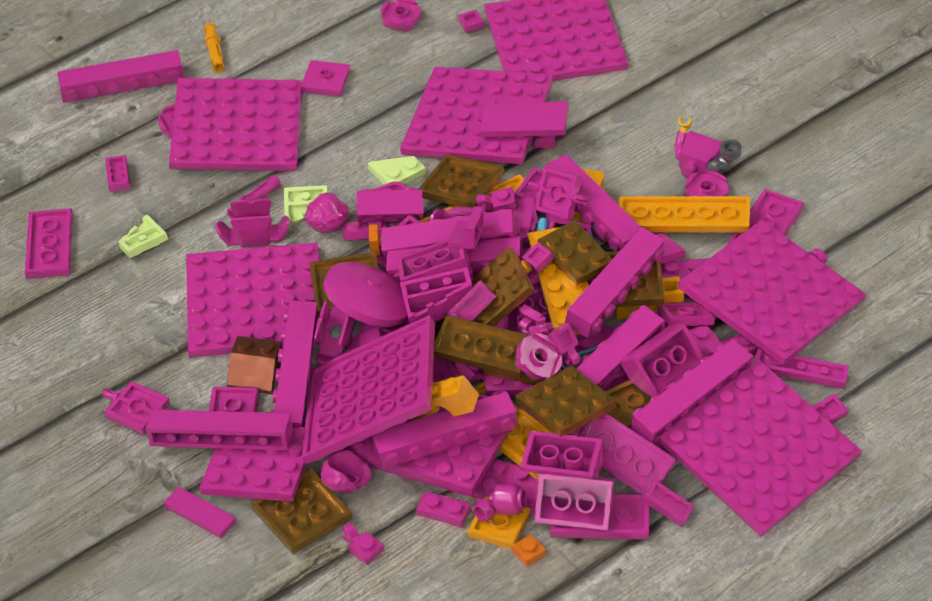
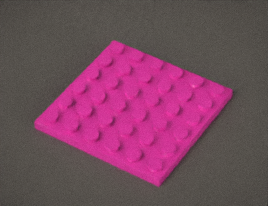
[484,0,628,81]
[400,67,554,164]
[169,78,301,171]
[677,220,866,365]
[186,242,321,357]
[302,315,435,464]
[658,359,862,537]

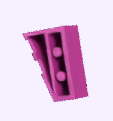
[400,267,472,324]

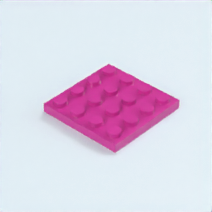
[199,426,307,502]

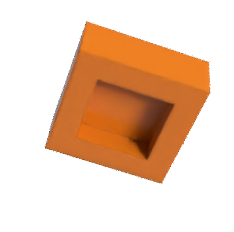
[369,224,382,256]
[511,534,546,567]

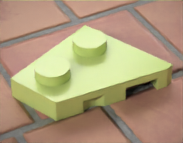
[368,156,426,185]
[284,185,328,226]
[118,215,168,258]

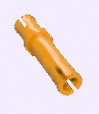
[203,23,225,73]

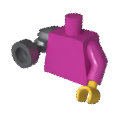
[674,115,742,178]

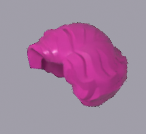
[305,192,349,233]
[321,449,371,494]

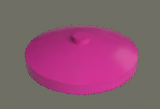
[324,262,408,327]

